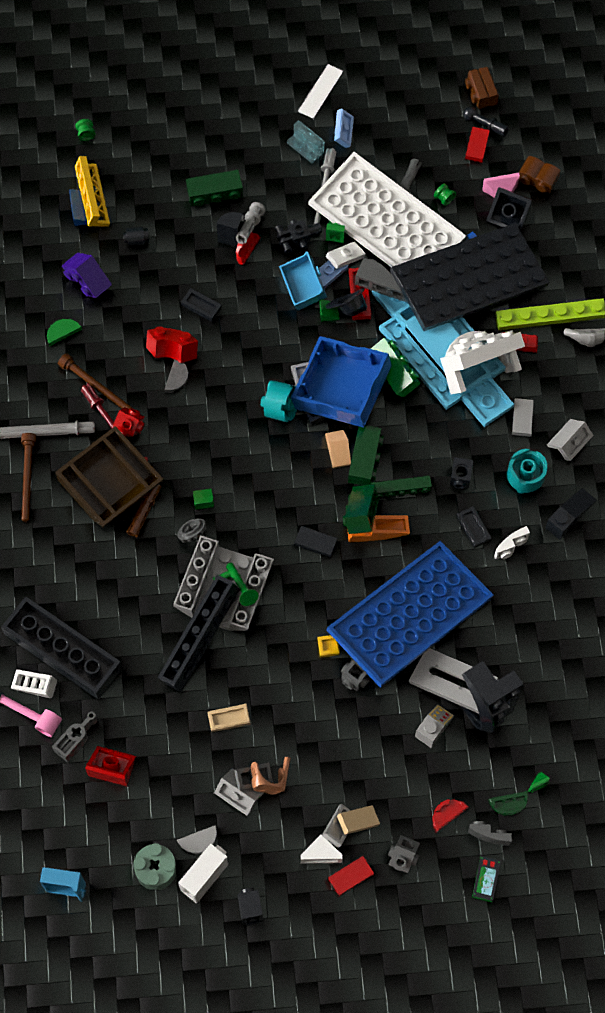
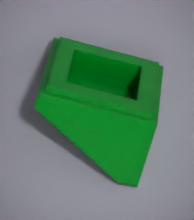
[528,772,550,793]

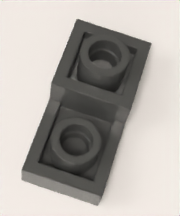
[468,821,512,846]

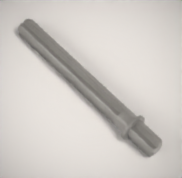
[0,421,95,439]

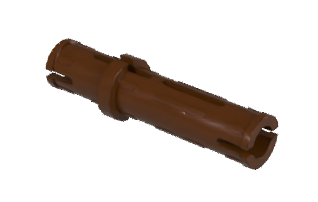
[126,485,161,537]

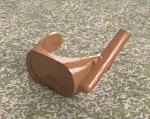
[251,757,291,795]

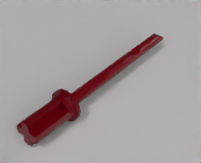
[81,383,114,428]

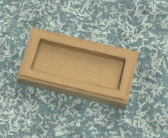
[207,704,251,733]
[337,805,380,835]

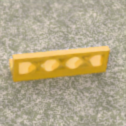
[75,156,110,226]

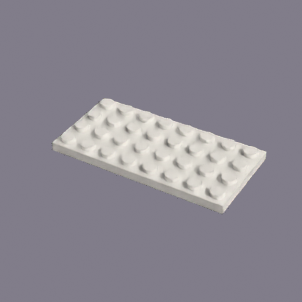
[308,152,466,267]

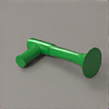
[212,563,259,606]

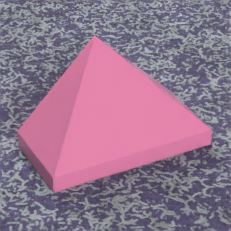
[483,173,520,198]

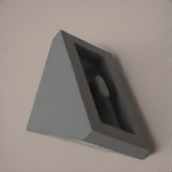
[234,763,273,791]

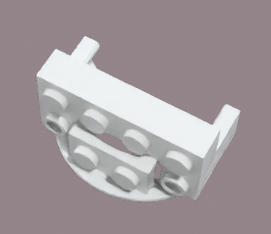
[440,330,525,394]

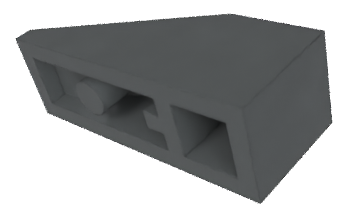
[355,258,407,302]

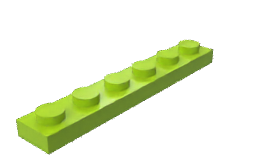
[495,298,605,331]

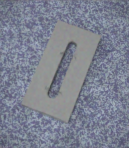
[409,648,498,713]

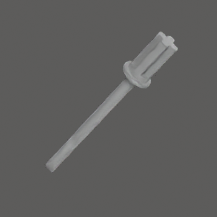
[314,148,336,224]

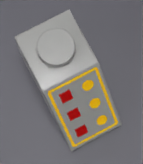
[415,705,454,748]

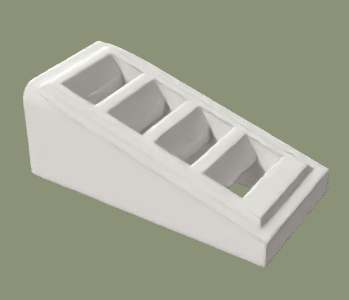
[11,670,57,698]

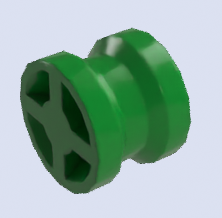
[75,119,95,141]
[434,183,456,206]

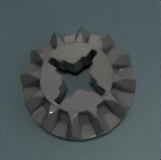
[177,519,206,543]

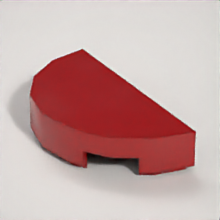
[236,233,260,265]
[432,799,469,833]

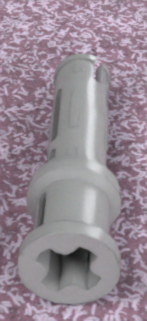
[236,202,265,244]

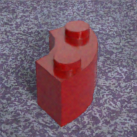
[146,327,198,363]

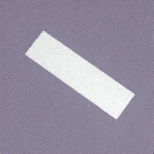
[298,64,343,118]

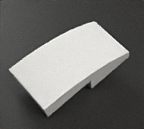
[494,526,530,559]

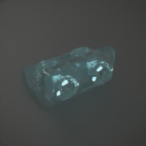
[287,120,324,163]

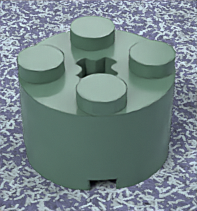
[133,843,177,890]

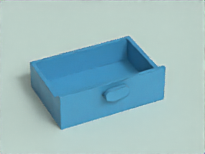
[279,251,327,310]
[40,867,86,902]

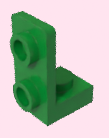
[326,220,345,243]

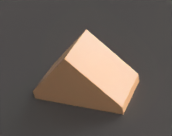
[325,430,351,469]

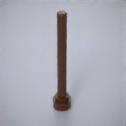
[58,353,132,409]
[21,433,37,522]

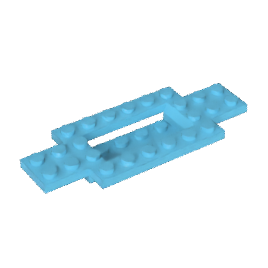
[372,291,514,427]

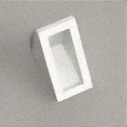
[301,835,342,864]

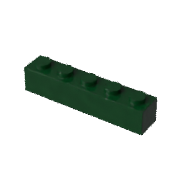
[371,476,432,499]

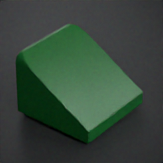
[319,300,339,321]
[193,489,214,510]

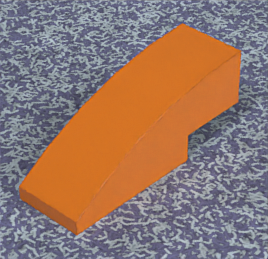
[347,515,410,542]

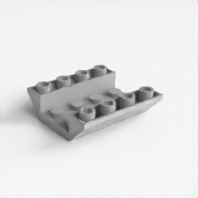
[173,535,274,631]

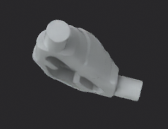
[564,328,605,347]

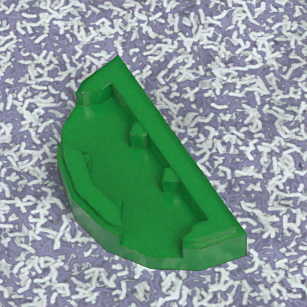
[47,319,82,346]

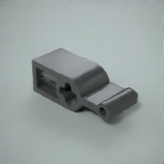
[52,711,98,763]

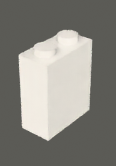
[178,844,228,904]

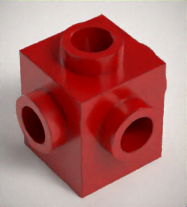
[112,407,145,437]

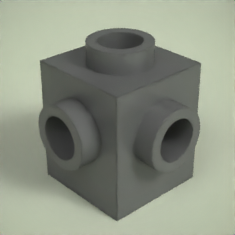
[341,659,370,691]
[388,835,420,873]

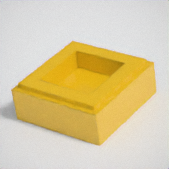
[317,635,340,658]

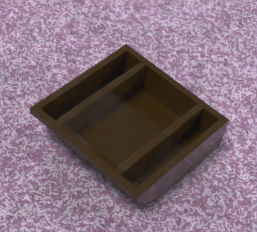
[55,426,164,528]

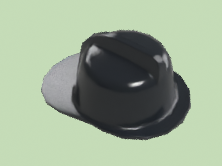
[325,288,367,316]

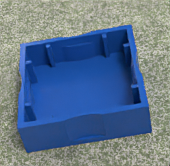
[291,336,392,428]

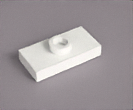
[326,241,366,269]

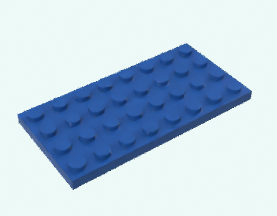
[326,541,494,688]

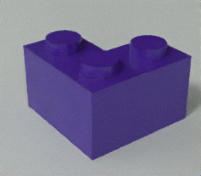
[62,253,112,298]

